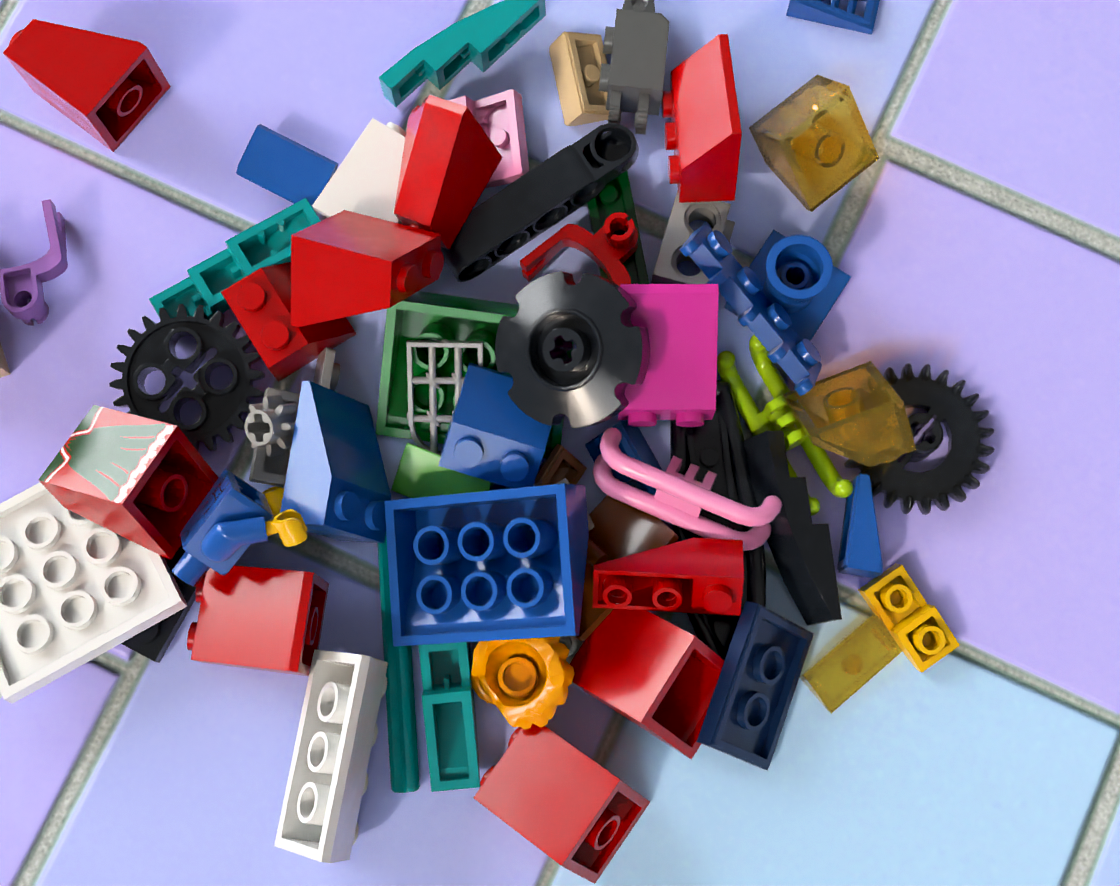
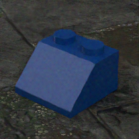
[438,362,551,488]

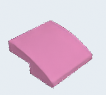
[449,89,530,188]

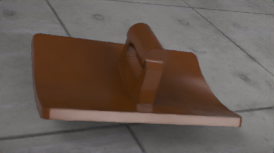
[575,495,679,642]

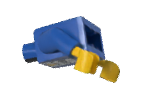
[172,468,307,587]

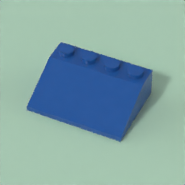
[384,483,589,647]

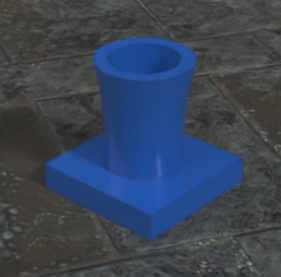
[724,229,852,341]

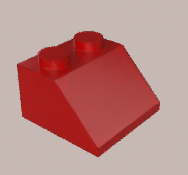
[221,262,356,382]

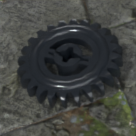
[839,363,995,515]

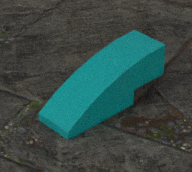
[418,642,480,792]

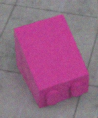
[618,284,719,427]

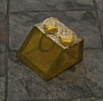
[749,75,879,212]

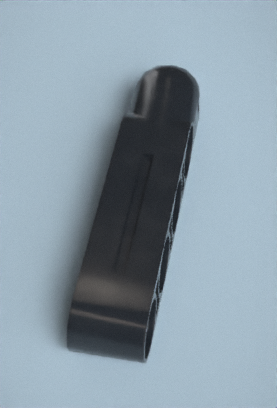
[441,123,639,282]

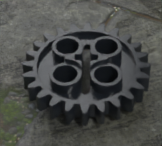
[109,304,265,452]

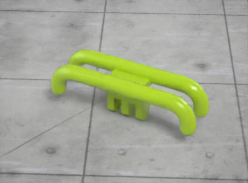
[717,335,853,516]

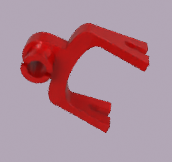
[520,212,638,286]

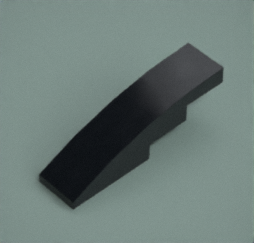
[743,431,842,626]

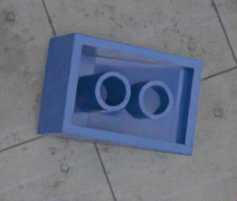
[280,381,391,543]

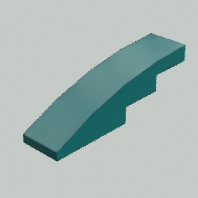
[378,0,546,108]
[149,198,320,320]

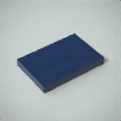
[697,601,814,771]

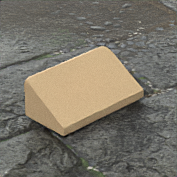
[549,31,609,126]

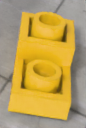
[858,563,960,673]

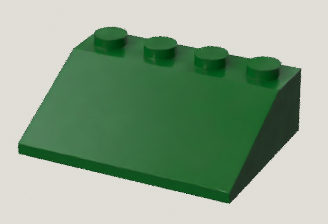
[376,291,576,458]

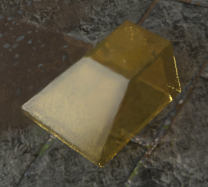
[783,361,916,467]

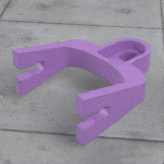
[0,199,68,326]

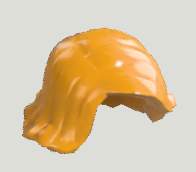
[471,637,574,730]

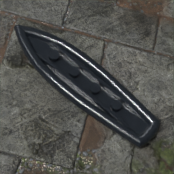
[670,380,766,661]

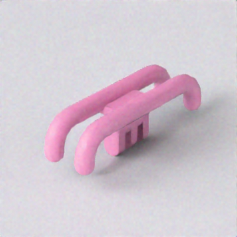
[592,427,782,551]

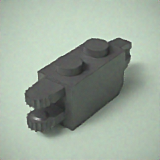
[599,0,669,135]

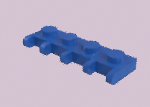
[679,222,822,396]

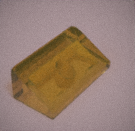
[799,613,902,714]

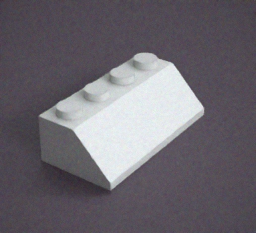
[274,649,388,863]

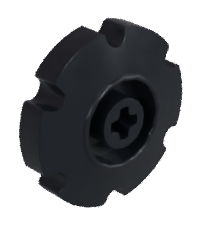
[495,271,650,428]

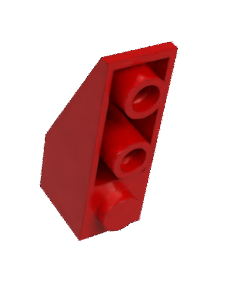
[592,537,744,616]

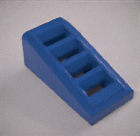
[786,0,880,35]
[837,473,883,578]

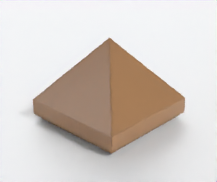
[534,444,587,486]

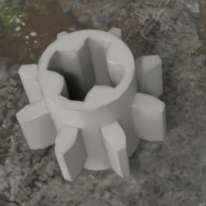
[244,395,298,456]

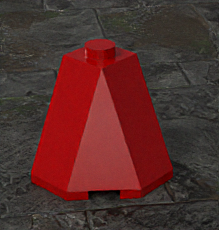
[394,95,503,249]

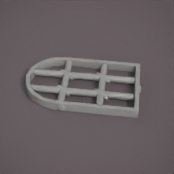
[406,339,483,455]

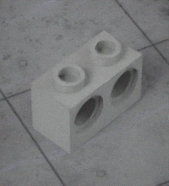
[651,190,735,284]

